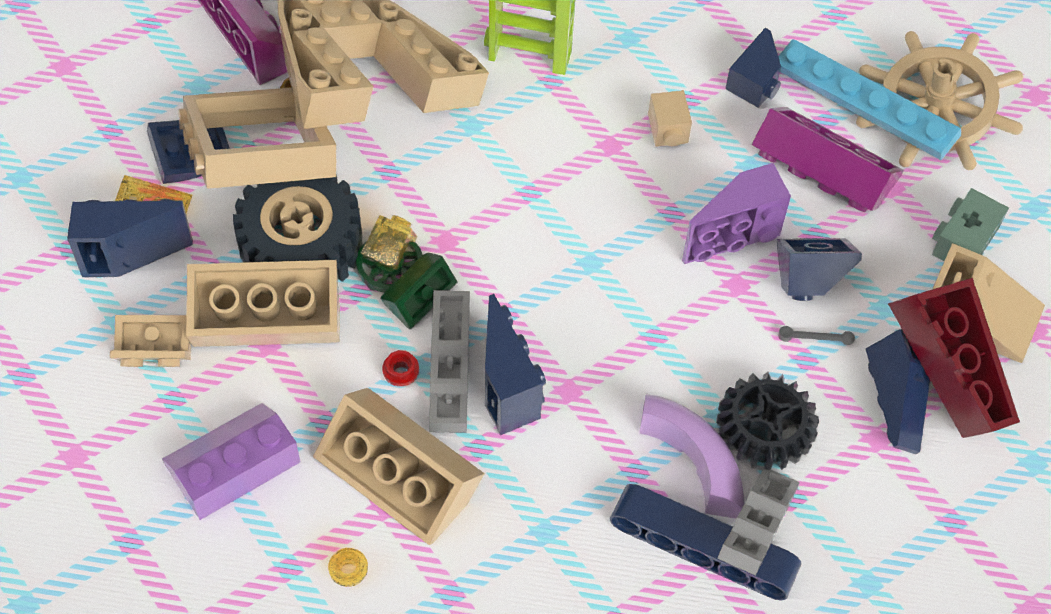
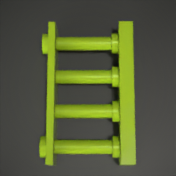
[484,0,576,75]

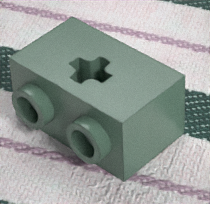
[932,188,1009,261]

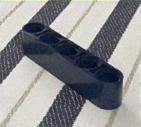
[609,484,802,601]

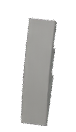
[429,290,470,433]
[717,467,800,575]

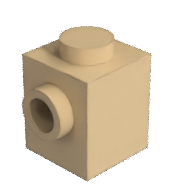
[648,90,692,147]

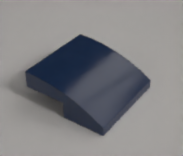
[146,120,230,184]

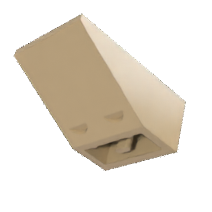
[932,243,1045,363]

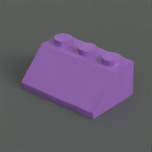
[162,403,300,520]

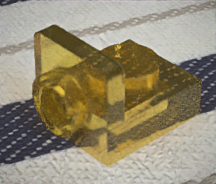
[361,215,418,270]

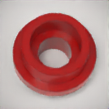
[382,350,419,387]

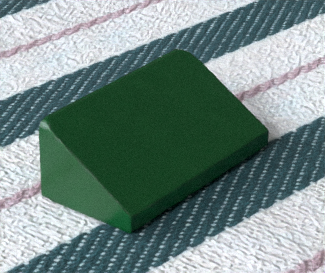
[380,252,458,329]

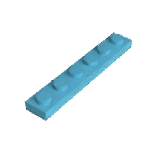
[778,39,961,160]

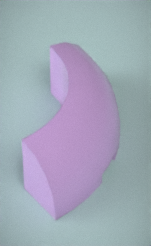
[639,393,745,519]

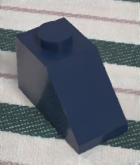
[725,27,781,108]

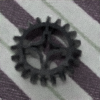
[716,371,819,470]

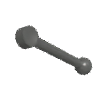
[778,326,855,345]

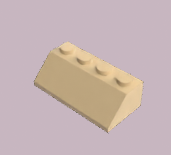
[186,260,340,347]
[313,388,485,545]

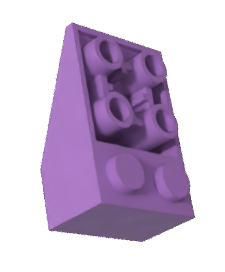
[682,163,791,264]

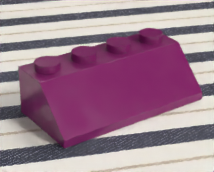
[198,0,288,85]
[751,107,904,212]

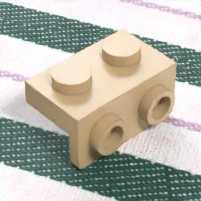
[110,315,191,367]

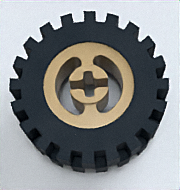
[233,174,363,282]

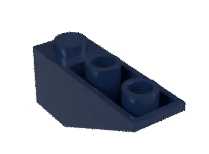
[865,329,930,455]

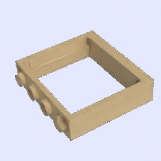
[178,88,336,189]

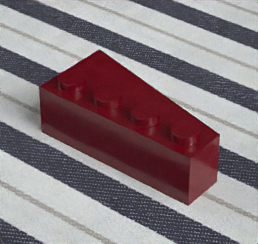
[888,278,1020,438]

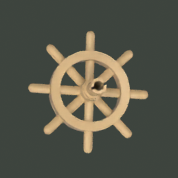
[856,31,1024,171]

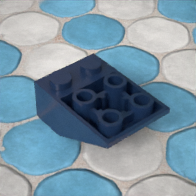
[67,199,193,278]
[485,293,546,436]

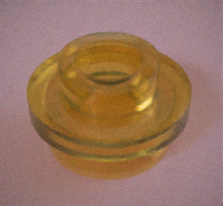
[328,548,368,587]

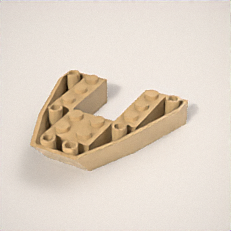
[278,0,489,129]

